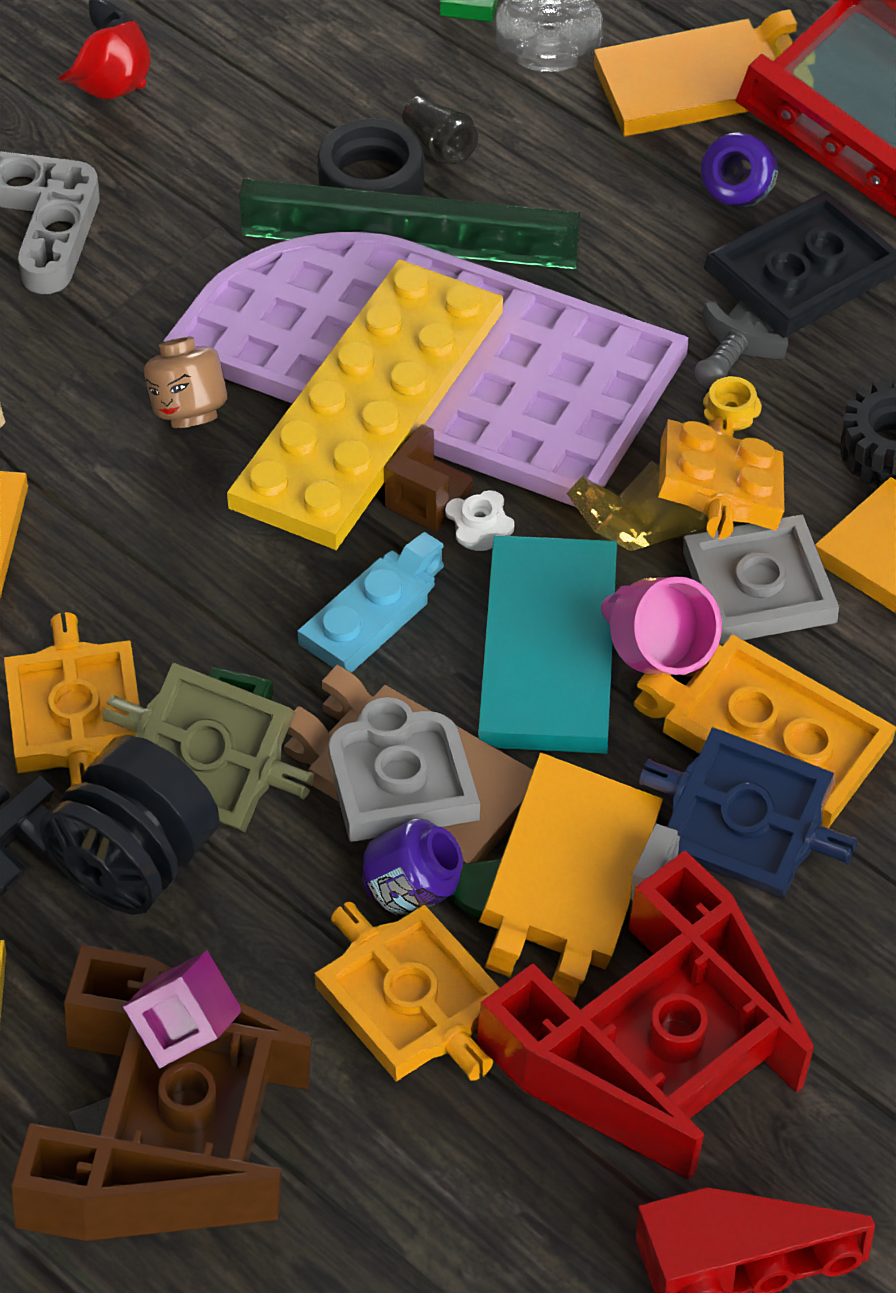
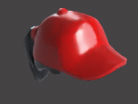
[58,0,151,100]

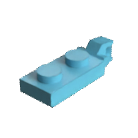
[298,532,444,673]

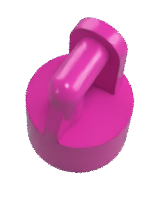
[601,577,722,675]

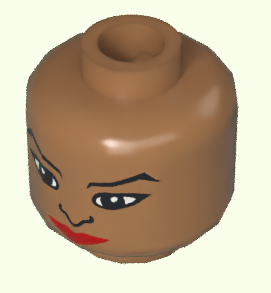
[144,336,227,428]

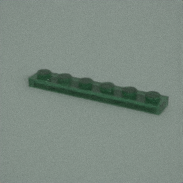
[239,178,581,269]

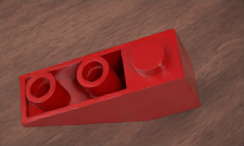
[636,1187,875,1293]

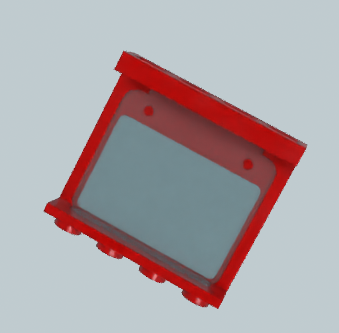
[735,0,896,217]

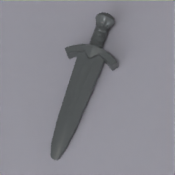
[694,301,788,390]

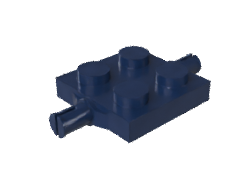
[639,727,858,898]

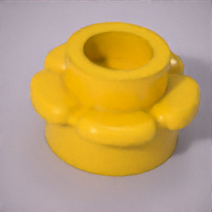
[703,376,762,431]

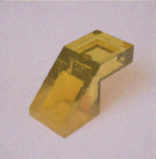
[566,461,708,551]

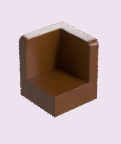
[384,424,473,532]

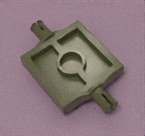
[103,662,314,833]

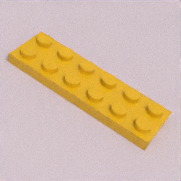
[227,259,503,551]

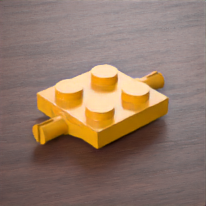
[658,417,784,539]
[4,612,140,785]
[315,902,500,1082]

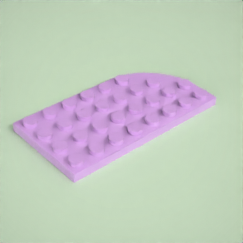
[164,232,688,512]

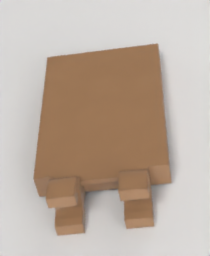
[284,664,533,864]

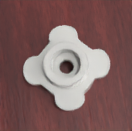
[446,490,514,551]

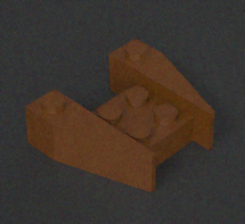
[11,944,312,1241]

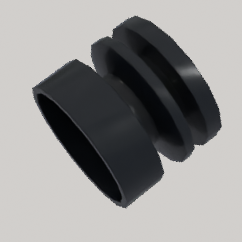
[39,735,220,915]

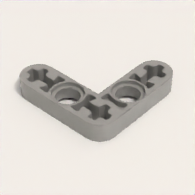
[0,151,100,294]

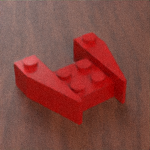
[477,850,814,1179]

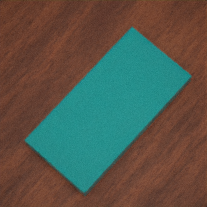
[478,535,617,754]

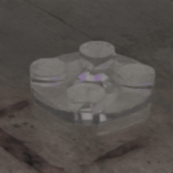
[496,0,603,71]

